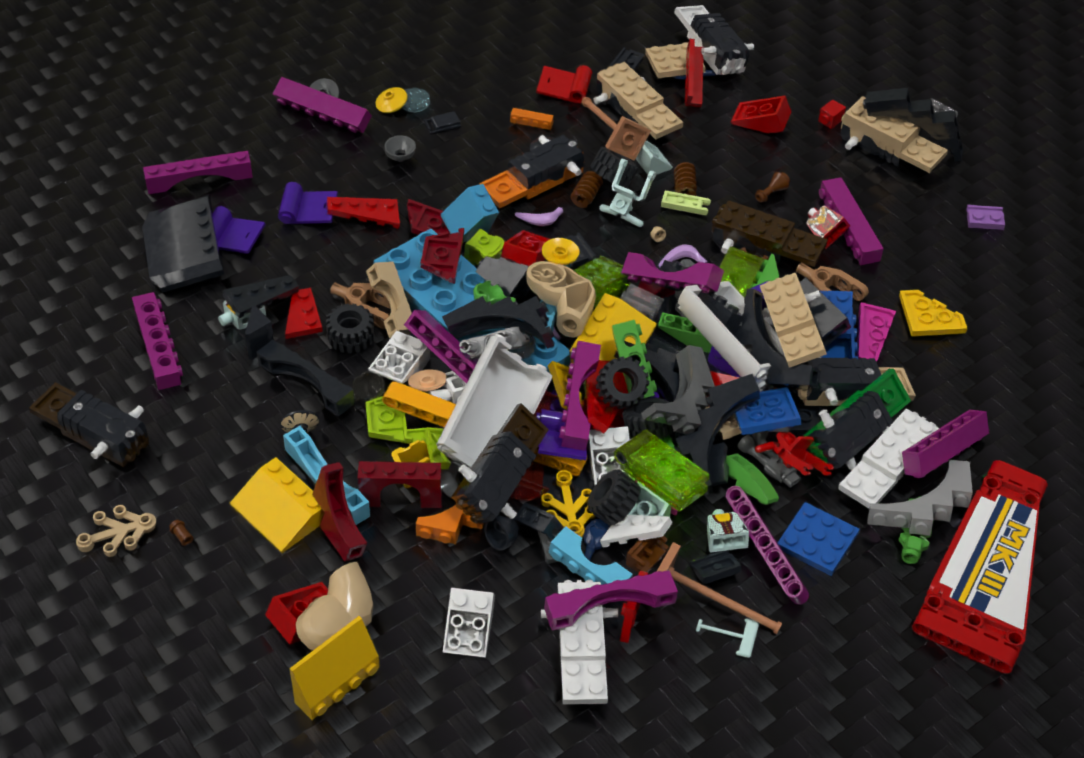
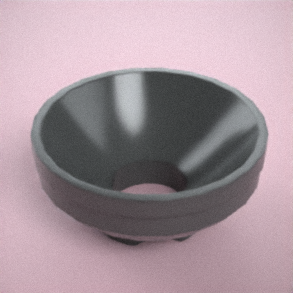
[385,135,416,162]
[441,461,463,498]

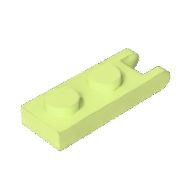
[661,190,711,215]

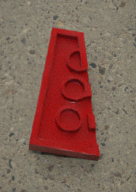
[326,197,400,229]

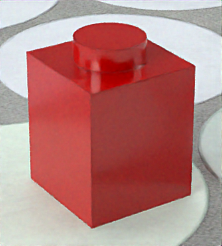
[818,100,846,129]

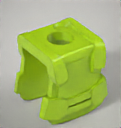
[464,229,504,266]

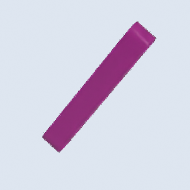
[726,486,809,604]

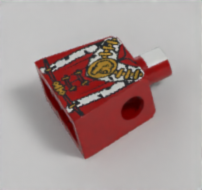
[807,206,851,249]

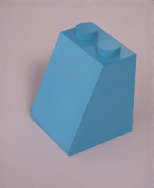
[440,184,499,242]

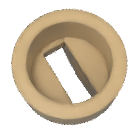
[650,226,666,242]

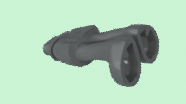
[737,431,801,488]

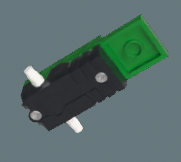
[803,368,911,471]

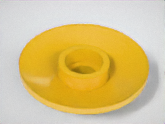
[376,87,407,113]
[542,238,579,265]

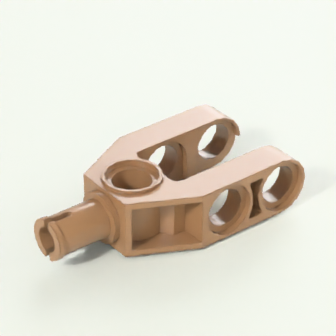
[796,263,869,301]
[330,282,391,329]

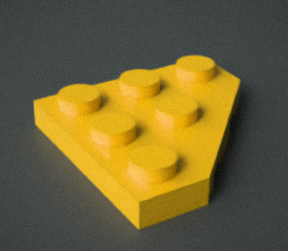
[899,290,967,336]

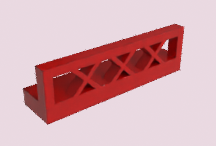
[685,38,704,107]

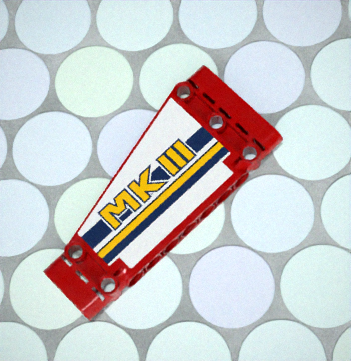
[912,460,1048,674]

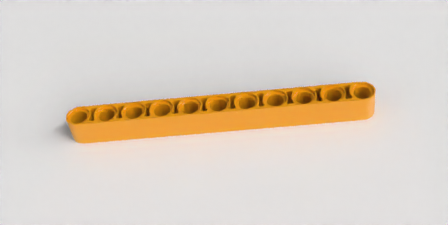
[382,382,588,476]

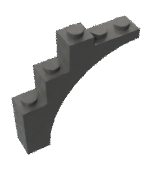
[641,345,715,435]

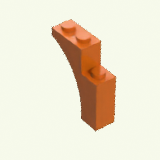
[416,504,484,544]

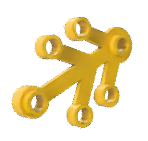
[541,470,596,537]

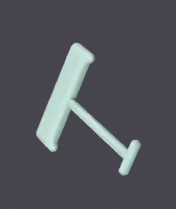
[696,618,759,658]

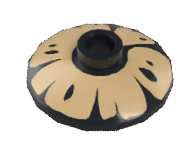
[280,410,319,433]

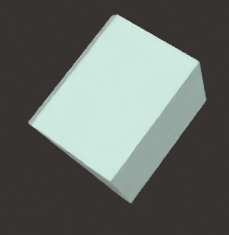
[636,141,673,174]
[628,481,672,517]

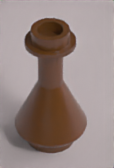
[755,172,790,203]

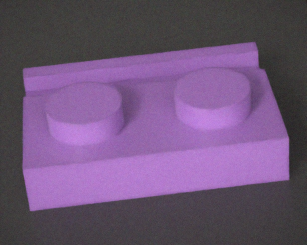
[966,205,1005,230]

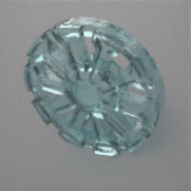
[402,88,430,112]

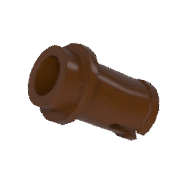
[169,519,193,546]

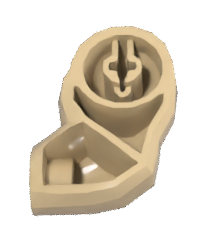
[526,261,596,338]
[296,562,373,650]

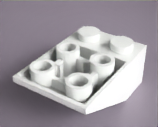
[368,330,431,384]
[587,426,635,485]
[443,588,495,658]

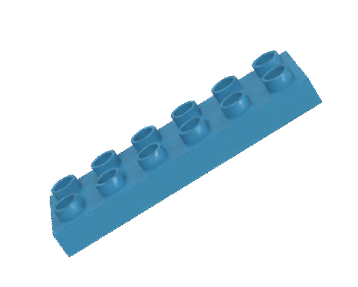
[373,229,571,381]

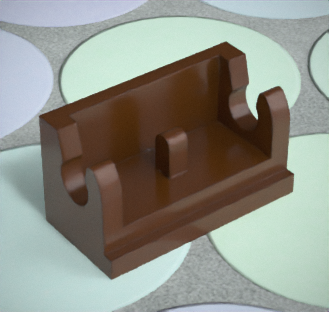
[626,536,669,573]

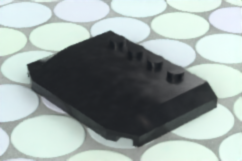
[142,195,224,293]

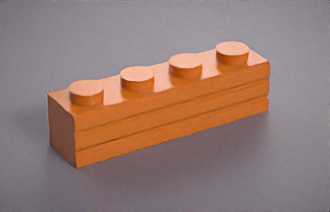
[510,108,554,130]

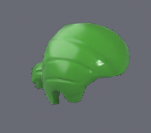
[473,280,516,304]

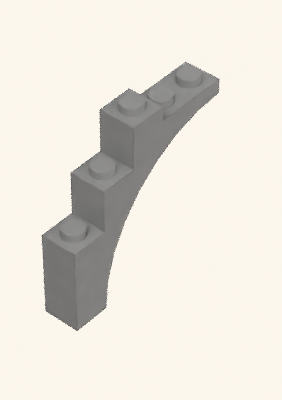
[868,460,972,536]

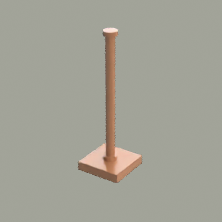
[582,97,651,160]
[657,542,782,634]

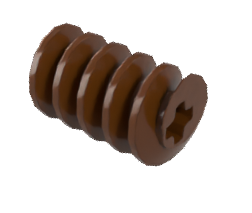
[674,162,697,196]
[571,171,603,208]

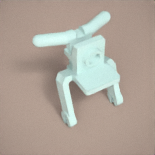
[600,159,656,227]

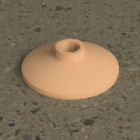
[408,370,447,392]

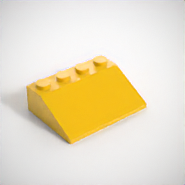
[569,293,657,363]
[230,457,324,553]
[289,616,379,720]

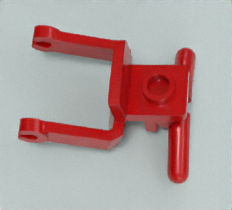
[755,432,834,475]

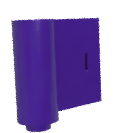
[278,182,338,224]
[212,206,265,254]
[536,409,588,460]

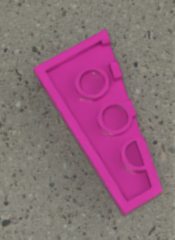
[857,302,896,362]

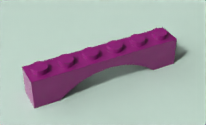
[143,151,253,194]
[621,252,724,293]
[559,341,601,451]
[544,570,678,630]

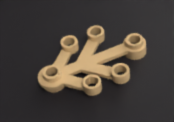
[76,505,157,557]

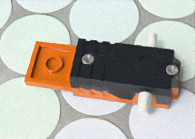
[479,135,584,209]

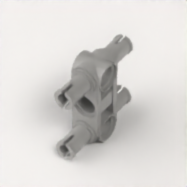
[459,327,530,360]

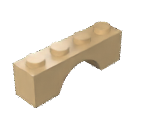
[366,262,412,338]

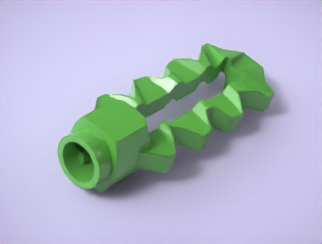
[899,497,934,564]

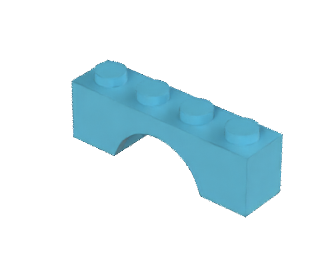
[548,526,633,585]

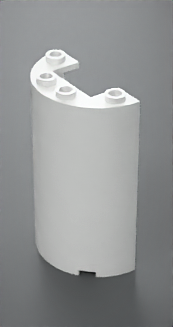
[678,281,785,392]
[436,334,553,468]

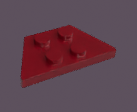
[407,199,450,235]
[420,228,464,284]

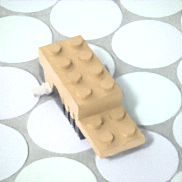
[841,96,948,173]

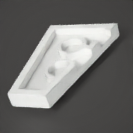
[600,515,672,547]

